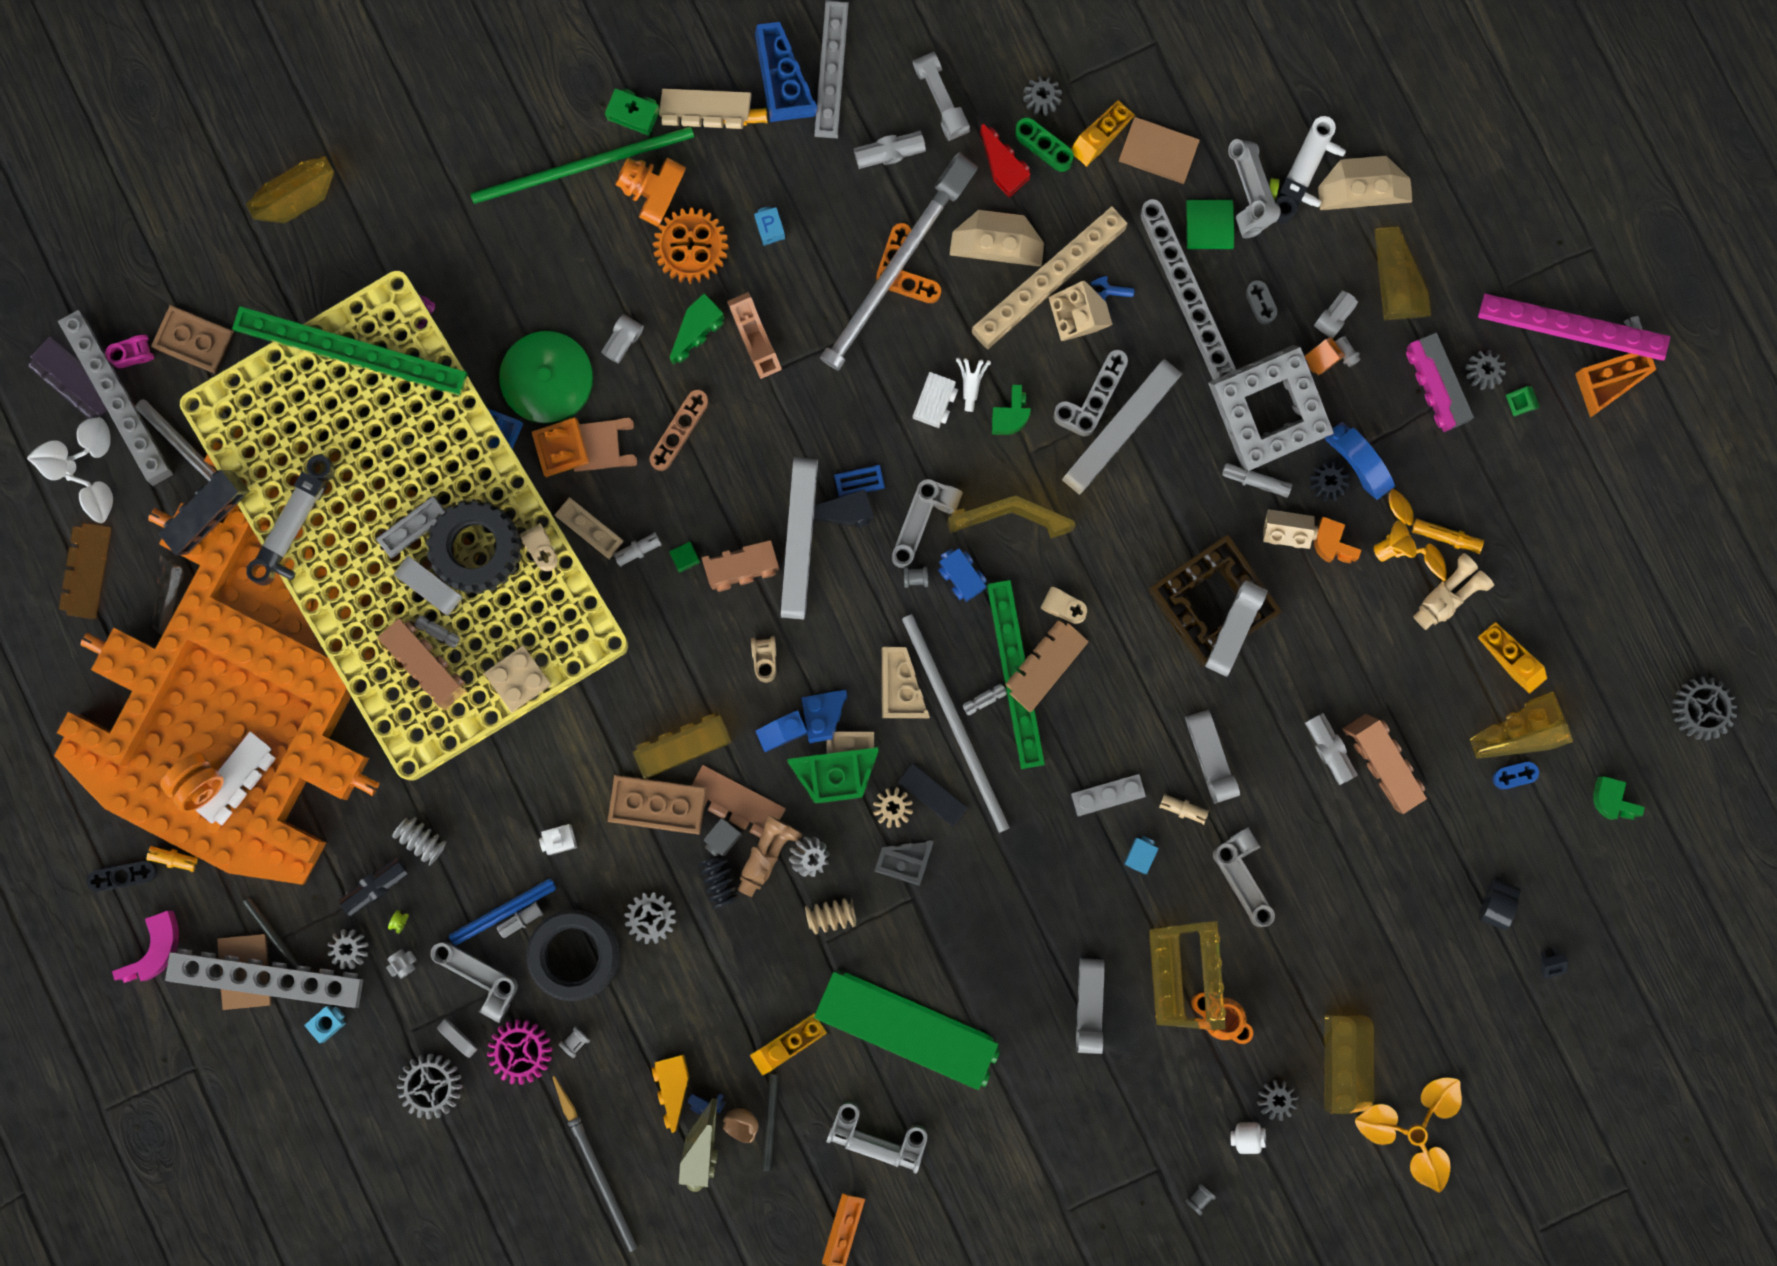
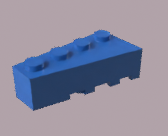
[755,22,818,122]

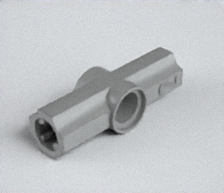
[854,131,926,169]
[1305,713,1358,785]

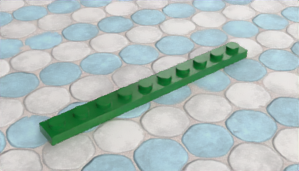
[232,306,468,396]

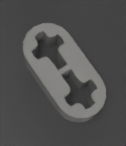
[437,1019,478,1058]

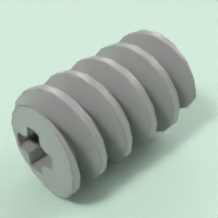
[392,817,447,866]

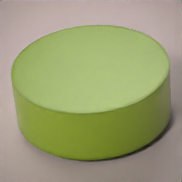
[1268,178,1280,202]

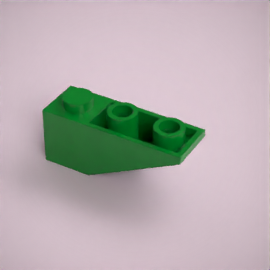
[670,294,725,365]

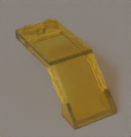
[947,495,1075,539]

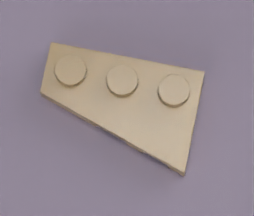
[882,647,930,718]

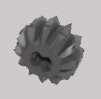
[1023,76,1062,116]
[1465,350,1506,390]
[1257,1079,1298,1121]

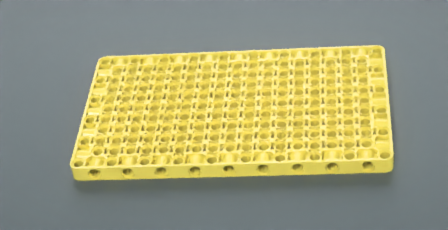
[180,271,628,781]

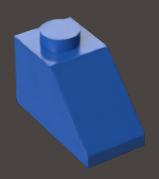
[756,711,808,752]

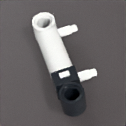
[1275,116,1346,224]

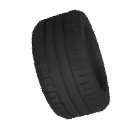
[526,910,620,1001]

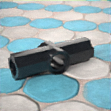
[338,858,409,916]

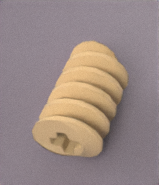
[805,897,856,934]

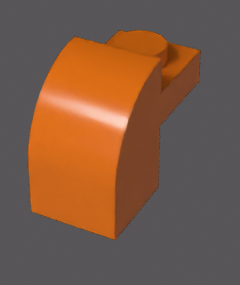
[1314,517,1361,563]

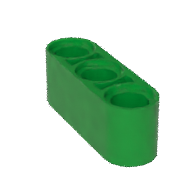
[1015,118,1074,172]

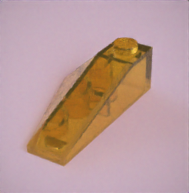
[1375,227,1431,320]

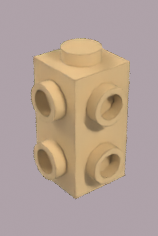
[1263,509,1318,549]

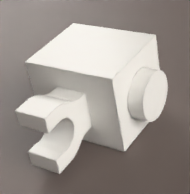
[539,824,577,855]

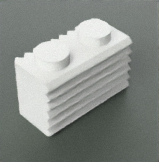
[913,372,958,428]

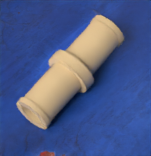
[1159,794,1209,825]

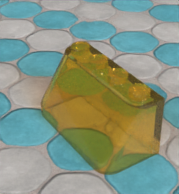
[1325,1014,1374,1114]

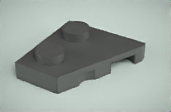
[875,840,934,886]

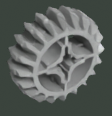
[397,1054,462,1119]

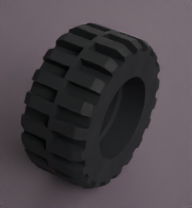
[426,499,522,594]

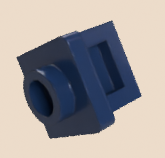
[687,1092,726,1115]

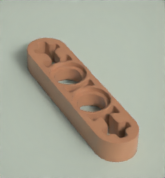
[650,390,708,471]

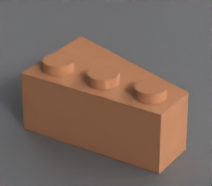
[701,540,780,592]

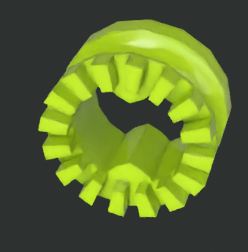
[388,910,409,934]

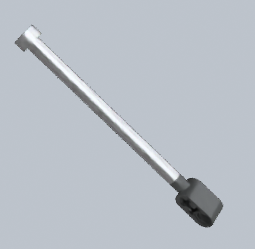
[820,152,978,371]

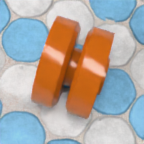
[160,753,224,813]

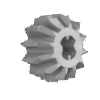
[789,836,830,877]
[328,929,369,969]

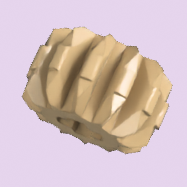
[873,788,913,828]

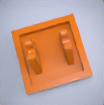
[532,418,590,477]

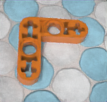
[876,223,941,303]

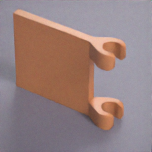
[574,418,637,472]

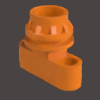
[615,157,686,227]
[1191,992,1253,1044]

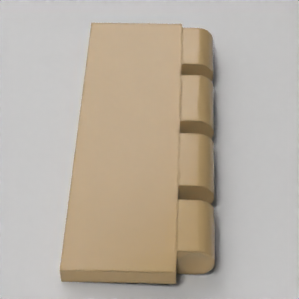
[659,89,752,129]

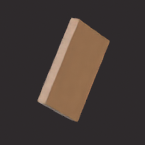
[1119,117,1200,184]
[151,305,235,374]
[217,934,272,1010]

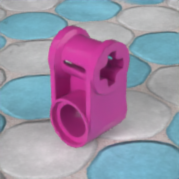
[105,335,154,369]

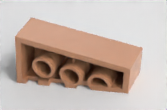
[377,618,467,710]
[1342,713,1427,814]

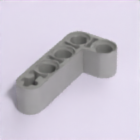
[1054,350,1128,436]
[1205,581,1268,677]
[1185,709,1240,804]
[1076,958,1104,1054]

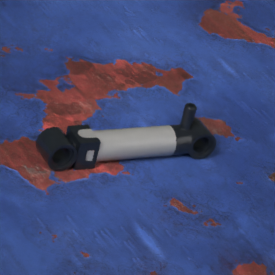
[246,455,335,586]

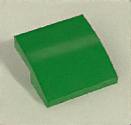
[1186,200,1234,249]

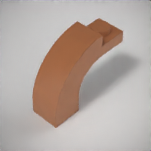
[727,292,782,379]

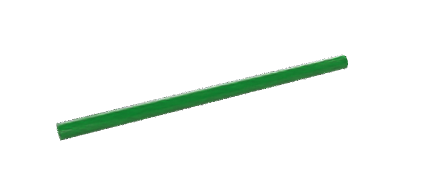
[470,126,694,204]

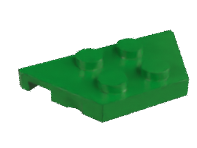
[787,747,879,804]

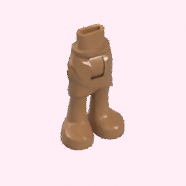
[737,815,803,897]

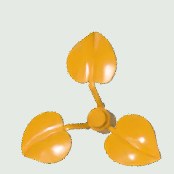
[1374,489,1447,582]
[1355,1078,1462,1192]

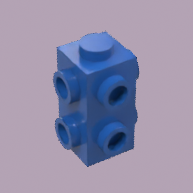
[938,548,987,602]

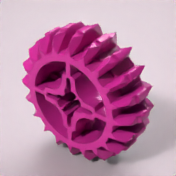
[487,1019,552,1085]

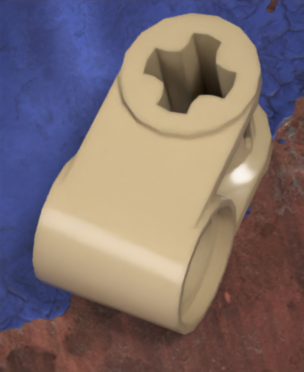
[519,523,558,571]
[1041,587,1087,624]
[751,636,777,683]

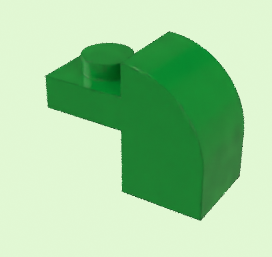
[992,385,1031,435]
[1593,776,1645,820]

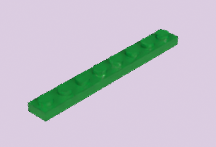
[987,580,1045,769]

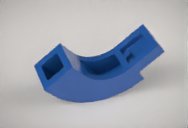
[1325,422,1395,500]

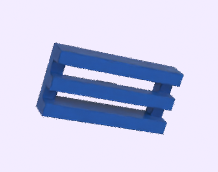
[834,465,885,498]

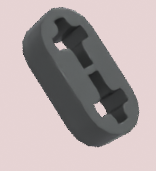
[1246,280,1277,324]

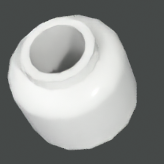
[1231,1122,1266,1154]

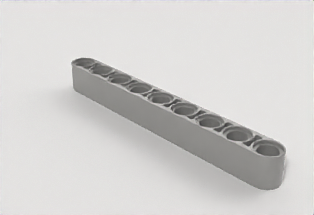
[1140,199,1236,380]

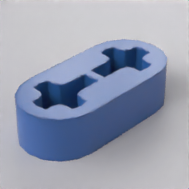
[1493,762,1539,789]

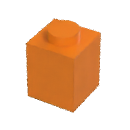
[1304,337,1345,375]

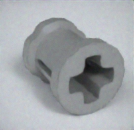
[559,1027,590,1058]

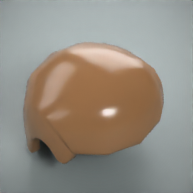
[723,1108,759,1143]

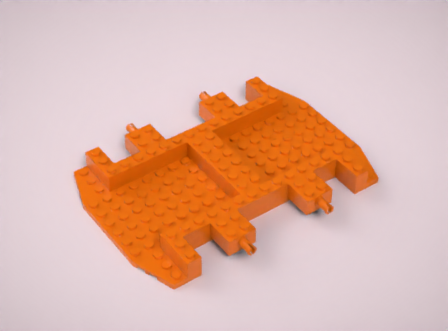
[54,428,478,885]

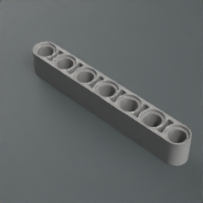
[1062,359,1182,495]
[781,457,818,620]

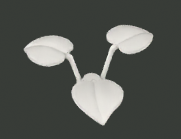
[27,417,113,523]

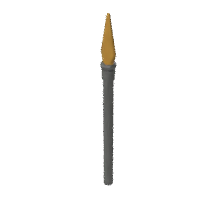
[553,1076,638,1252]

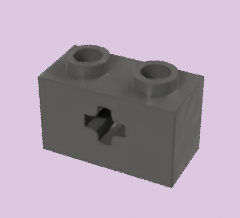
[704,818,743,857]

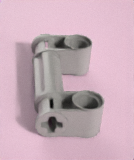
[826,1101,927,1174]

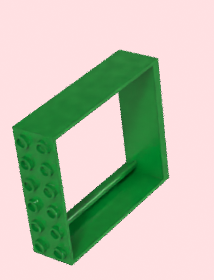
[814,969,1001,1090]

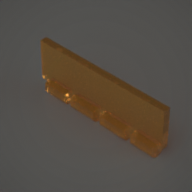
[59,523,112,620]

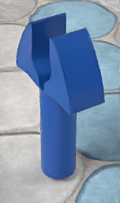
[1091,276,1135,301]

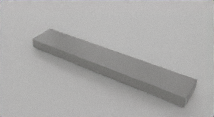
[815,1,849,138]

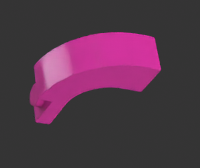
[112,911,179,983]

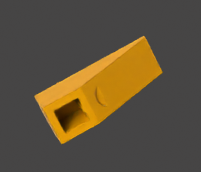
[1071,100,1135,167]
[1478,622,1547,694]
[750,1014,827,1076]
[652,1054,690,1133]

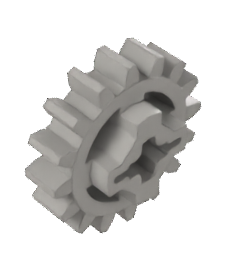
[625,893,677,944]

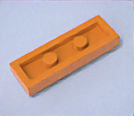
[822,1193,865,1266]

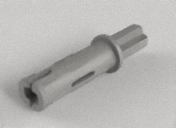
[1222,463,1292,498]

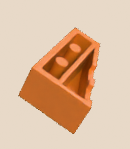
[1575,353,1656,418]

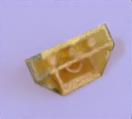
[245,156,334,223]

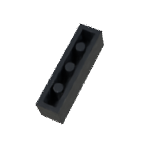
[159,470,250,555]

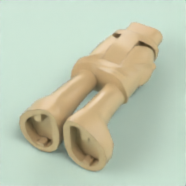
[1413,553,1494,630]

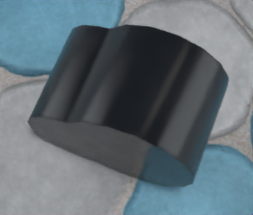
[1479,878,1521,930]

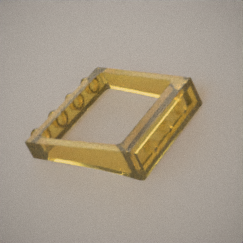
[1149,921,1226,1030]

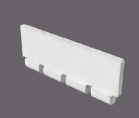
[196,732,276,825]

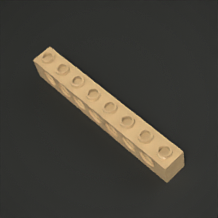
[972,207,1127,350]

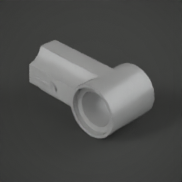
[1314,290,1358,339]
[601,314,644,364]

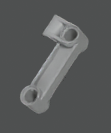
[913,51,970,141]
[1228,139,1281,238]
[892,479,963,568]
[1213,827,1275,927]
[431,942,518,1023]

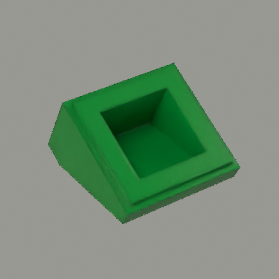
[1506,386,1539,417]
[669,542,700,573]

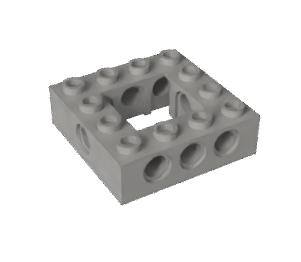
[1208,345,1334,471]

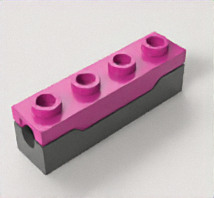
[1406,333,1474,432]

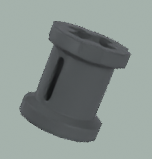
[904,566,928,588]
[1185,1183,1216,1216]

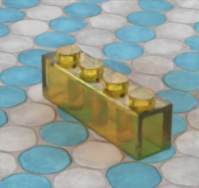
[633,713,732,779]

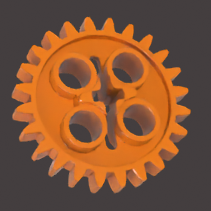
[653,208,729,284]

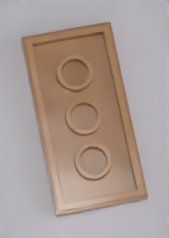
[607,775,708,835]

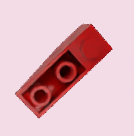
[980,124,1030,198]

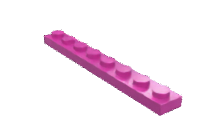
[1478,294,1671,361]

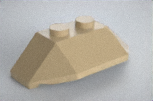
[1318,156,1413,210]
[950,210,1044,267]

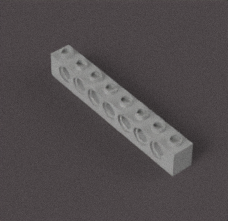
[58,310,173,486]
[165,948,363,1008]

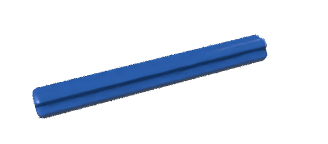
[449,879,556,945]

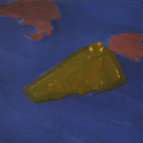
[1470,692,1573,759]

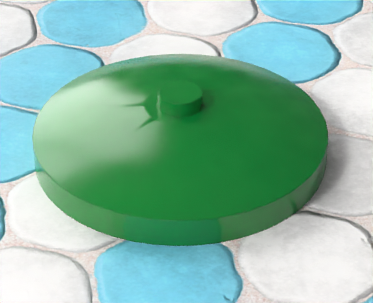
[499,331,593,424]

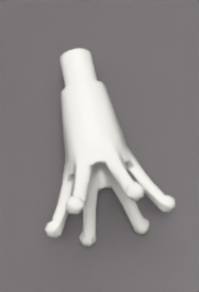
[956,358,991,412]

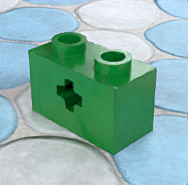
[605,88,659,136]

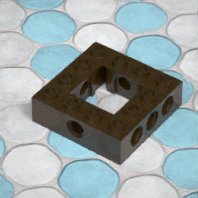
[1148,535,1282,668]

